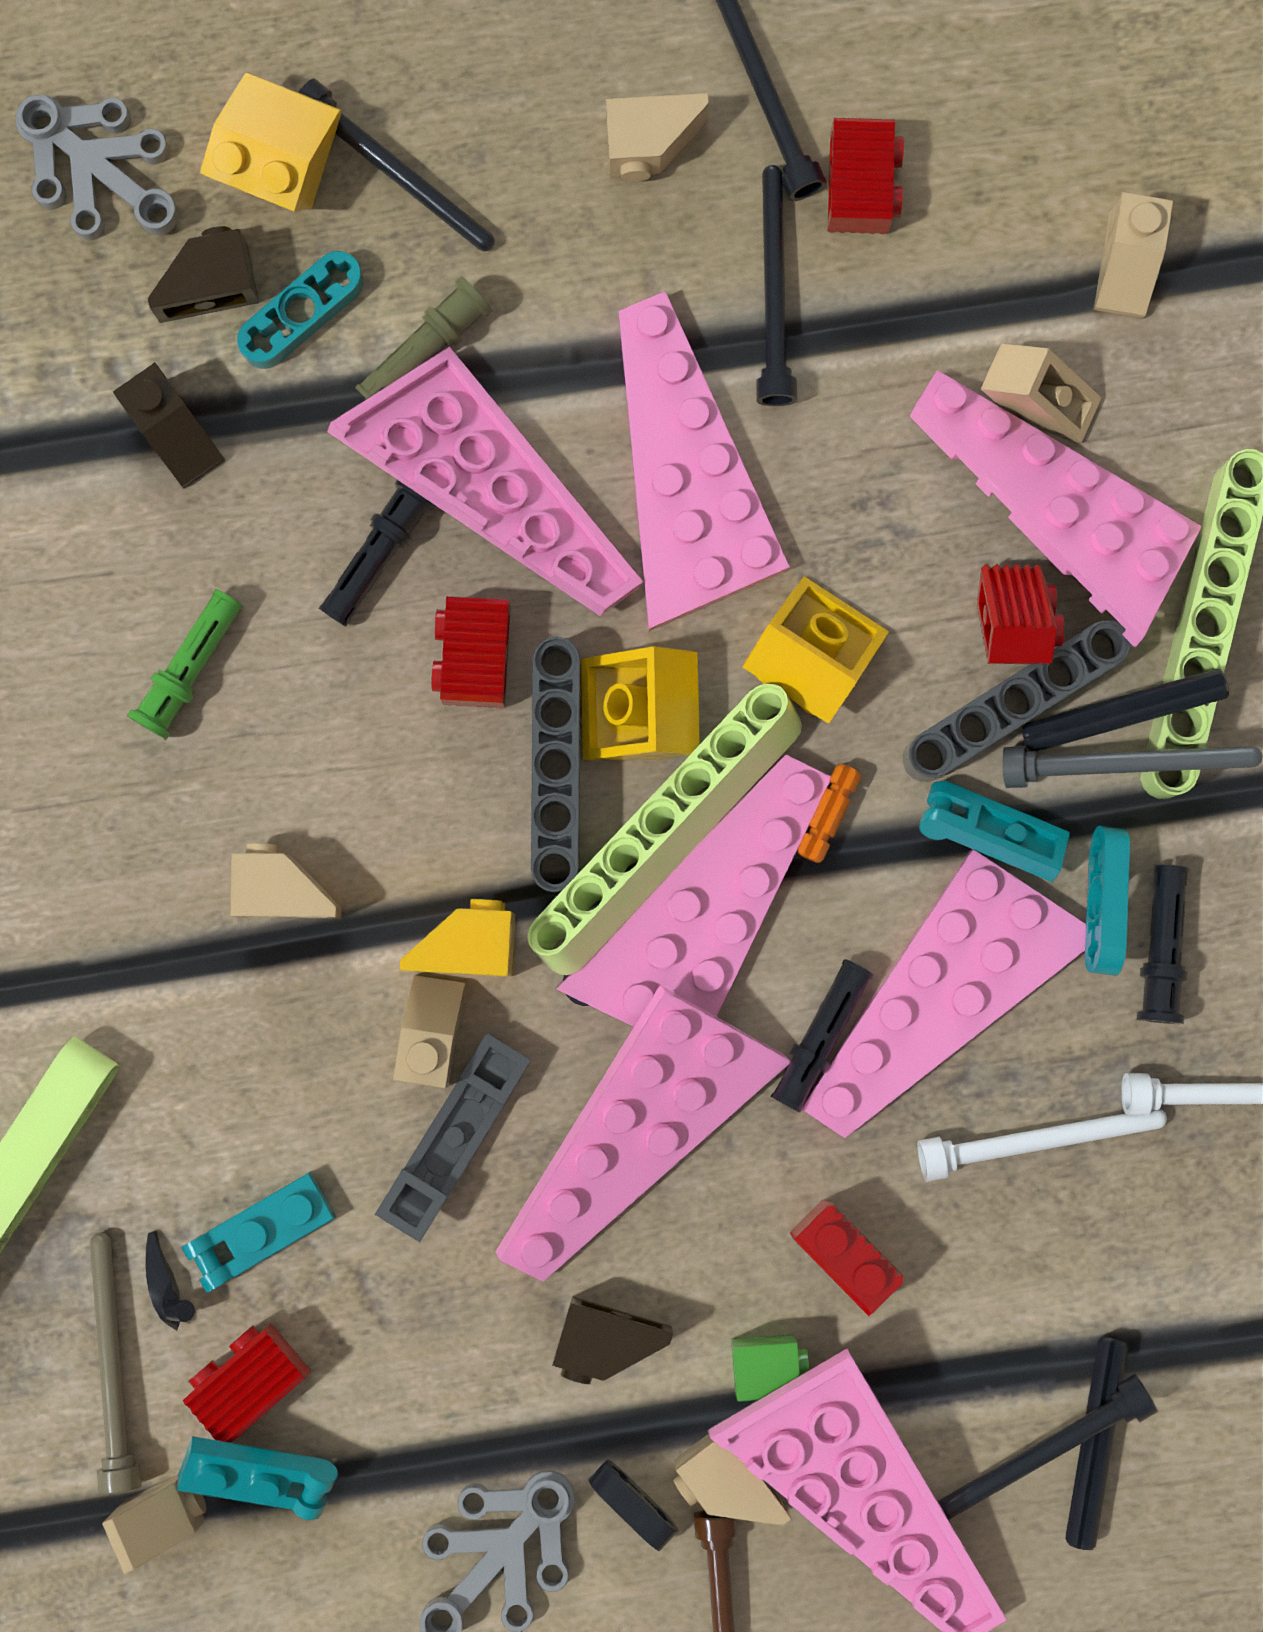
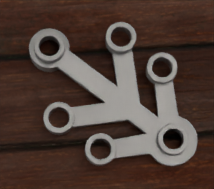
[15,95,179,241]
[419,1471,575,1632]

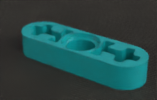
[237,251,363,369]
[1085,826,1130,976]

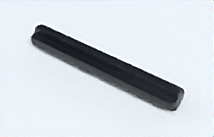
[1022,669,1229,751]
[1065,1337,1129,1550]

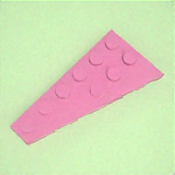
[619,291,790,632]
[327,347,643,616]
[910,370,1202,647]
[555,754,831,1027]
[801,849,1086,1138]
[495,986,791,1282]
[708,1349,1007,1632]

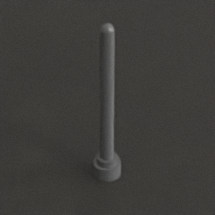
[1003,746,1263,788]

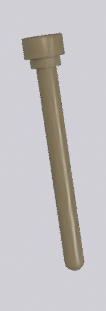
[90,1233,142,1494]

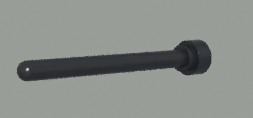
[716,0,827,201]
[298,78,495,252]
[756,165,797,406]
[938,1374,1159,1520]

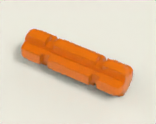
[797,764,861,863]

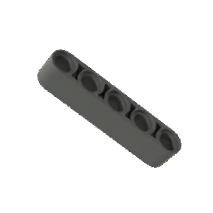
[903,620,1131,782]
[531,636,581,894]

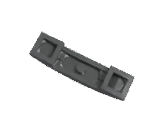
[374,1033,531,1243]

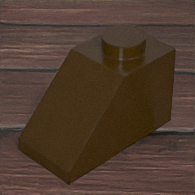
[148,226,259,323]
[113,362,225,489]
[552,1296,673,1385]

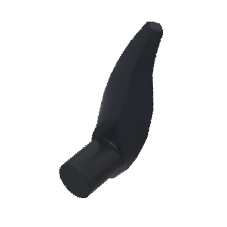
[146,1231,195,1331]

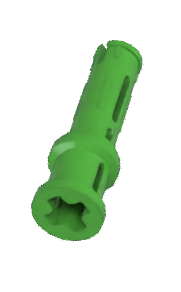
[127,589,244,740]

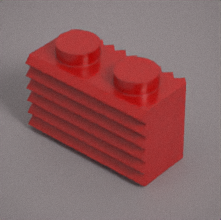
[827,118,904,235]
[977,564,1065,664]
[431,596,511,708]
[790,1200,903,1316]
[183,1323,311,1443]

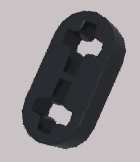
[588,1459,679,1551]

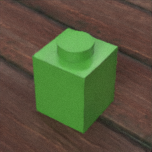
[731,1335,809,1401]

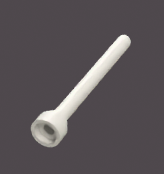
[1121,1073,1263,1115]
[917,1109,1167,1182]

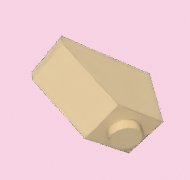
[606,93,709,182]
[1094,192,1173,319]
[981,343,1102,443]
[230,844,342,919]
[393,975,466,1088]
[673,1434,791,1526]
[102,1475,206,1574]

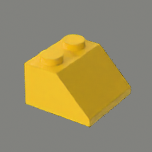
[199,72,343,212]
[742,576,889,724]
[581,646,700,761]
[399,899,516,977]

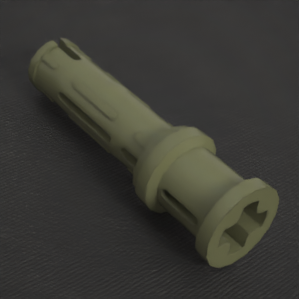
[355,277,492,400]

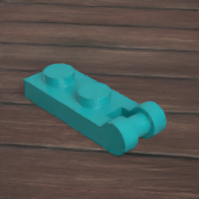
[919,781,1070,882]
[181,1171,336,1293]
[177,1436,338,1520]

